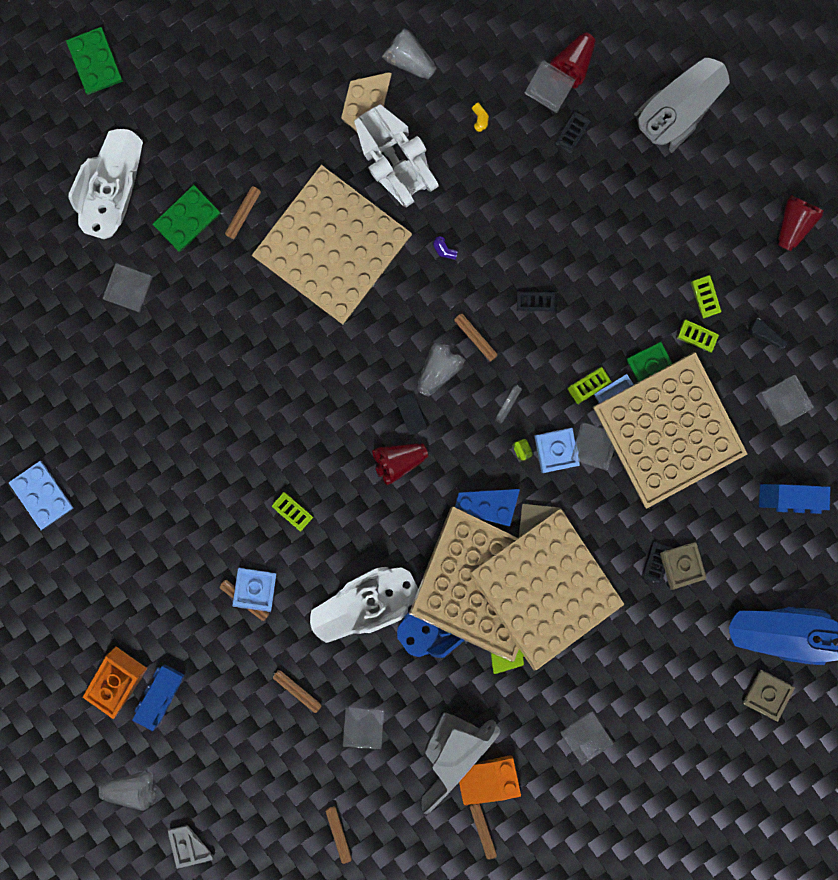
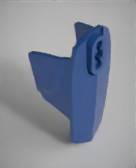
[729,607,838,665]
[397,611,464,658]

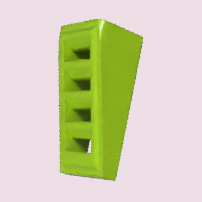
[690,275,721,319]
[676,320,719,353]
[568,367,612,404]
[512,439,533,461]
[271,492,313,532]

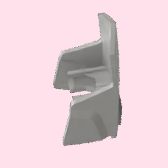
[634,58,730,153]
[421,712,501,814]

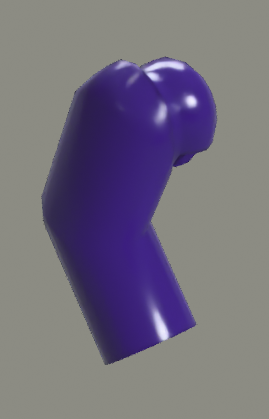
[433,236,458,260]

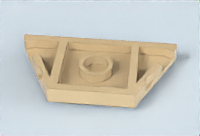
[341,73,392,132]

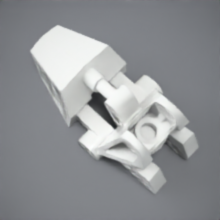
[354,104,439,207]

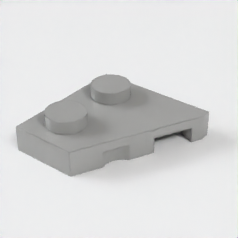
[168,825,214,869]

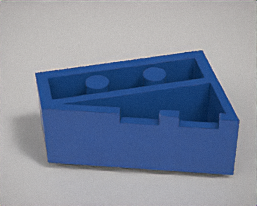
[759,484,830,514]
[455,489,520,526]
[132,665,185,731]

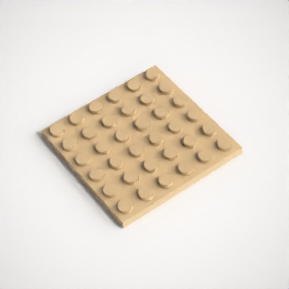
[252,165,412,325]
[593,352,747,509]
[409,507,519,662]
[469,509,624,671]

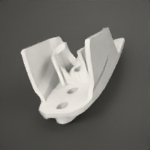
[69,129,143,239]
[310,567,418,643]

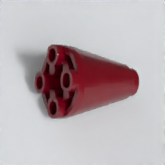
[550,33,595,88]
[778,195,824,251]
[372,443,428,485]

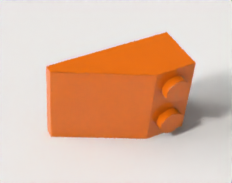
[82,647,147,719]
[459,755,521,805]

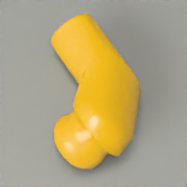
[471,102,489,132]

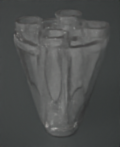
[382,28,437,80]
[417,343,466,397]
[99,771,156,811]

